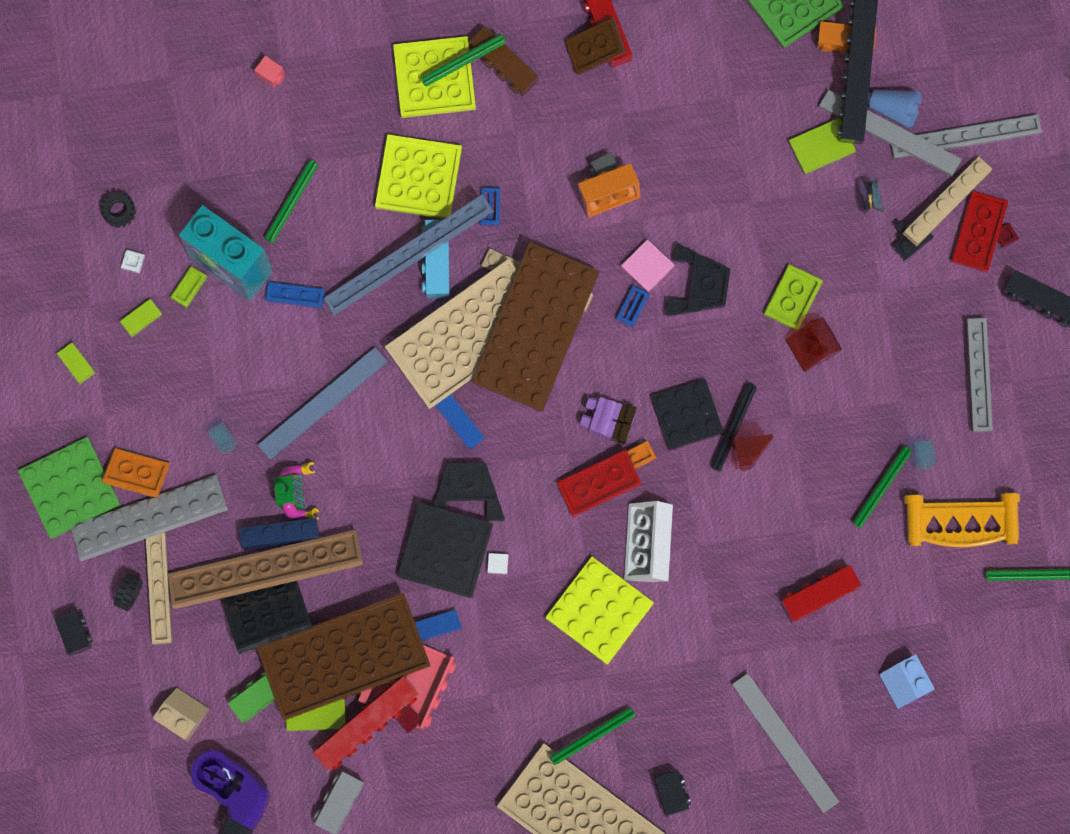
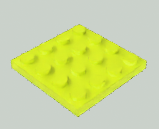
[393,36,476,118]
[375,135,462,219]
[545,557,654,665]

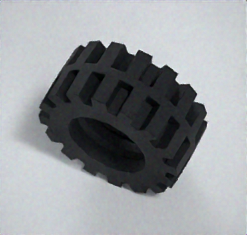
[101,192,136,228]
[113,574,143,611]

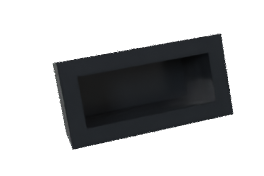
[54,610,93,657]
[654,771,691,817]

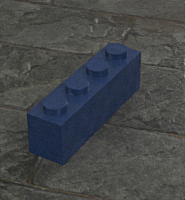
[239,518,320,551]

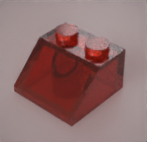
[785,317,842,372]
[732,434,773,471]

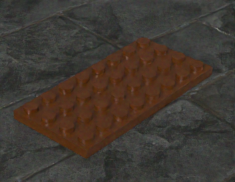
[472,242,600,412]
[257,593,431,722]

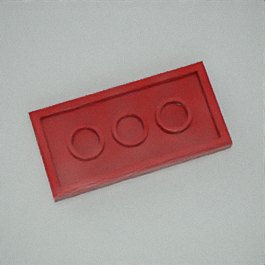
[951,191,1009,273]
[557,449,643,517]

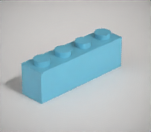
[422,220,450,298]

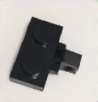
[892,220,934,262]

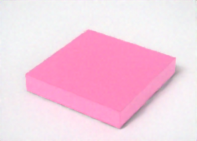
[621,239,675,293]

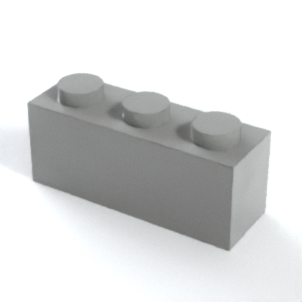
[314,771,364,834]

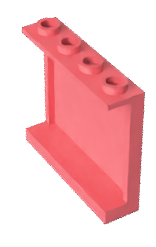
[358,645,457,731]

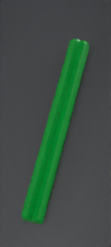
[421,34,506,87]
[264,160,318,243]
[853,446,912,528]
[985,569,1070,581]
[550,708,635,765]

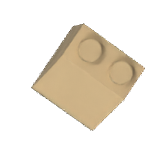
[153,688,210,742]

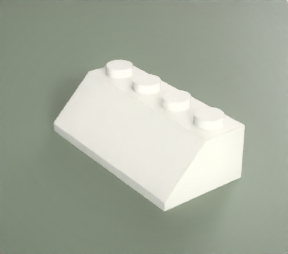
[624,501,673,582]

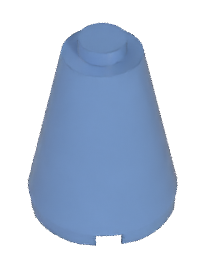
[868,90,922,128]

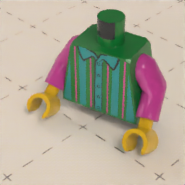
[274,462,319,520]

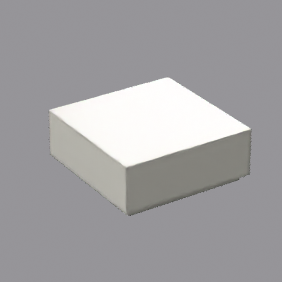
[121,250,145,274]
[488,553,508,574]

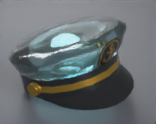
[864,179,885,214]

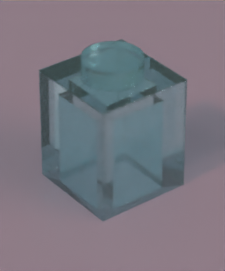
[207,422,237,455]
[912,440,936,471]

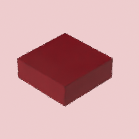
[995,223,1019,248]
[395,706,423,734]

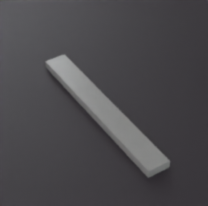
[819,90,962,177]
[891,114,1042,159]
[732,674,839,814]

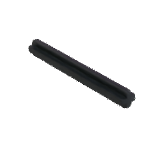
[712,383,757,472]

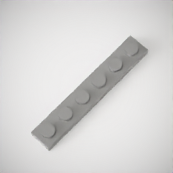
[966,318,993,432]

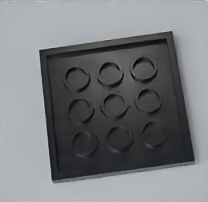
[398,503,494,598]
[221,581,313,654]

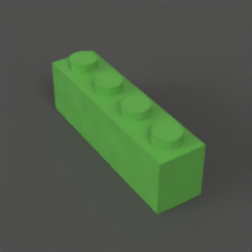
[228,672,275,724]

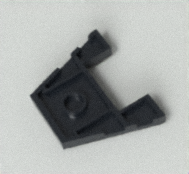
[666,243,730,317]
[434,463,505,521]

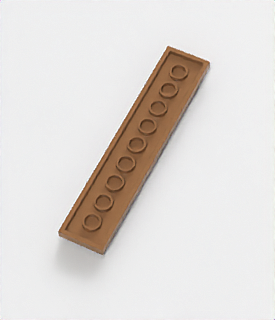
[168,530,363,609]

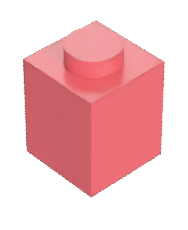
[254,56,285,88]

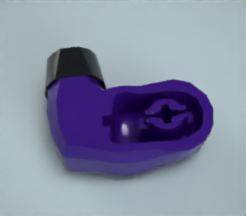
[191,750,270,834]

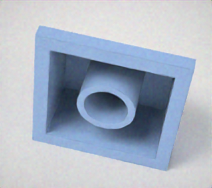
[879,654,934,709]

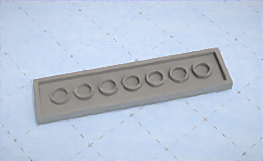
[71,475,228,561]

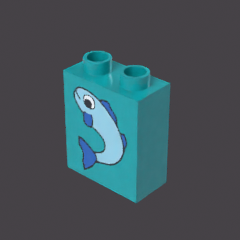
[179,205,273,302]

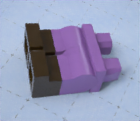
[580,397,637,445]

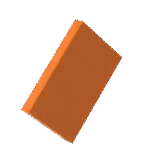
[102,448,170,498]

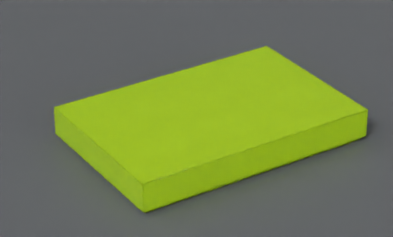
[788,118,856,175]
[764,264,823,331]
[287,699,346,731]

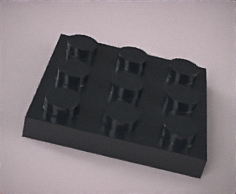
[651,379,724,451]

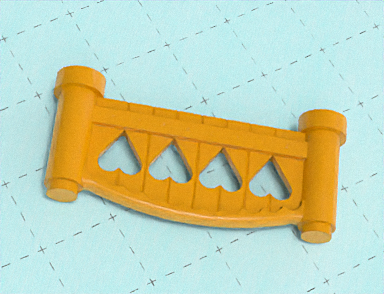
[904,493,1020,548]

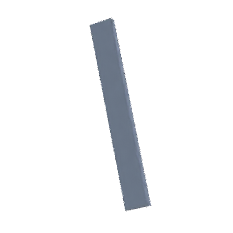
[258,348,388,460]

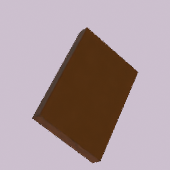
[565,18,626,75]

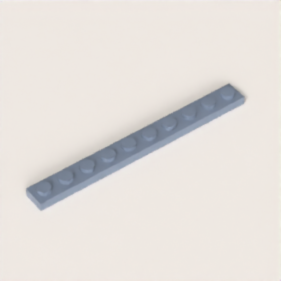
[324,194,494,315]

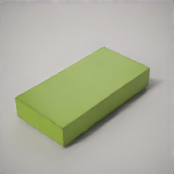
[170,266,208,308]
[120,299,162,337]
[57,343,95,384]

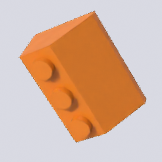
[578,163,641,218]

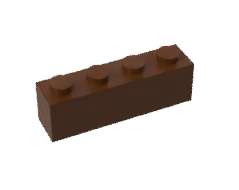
[469,26,539,97]

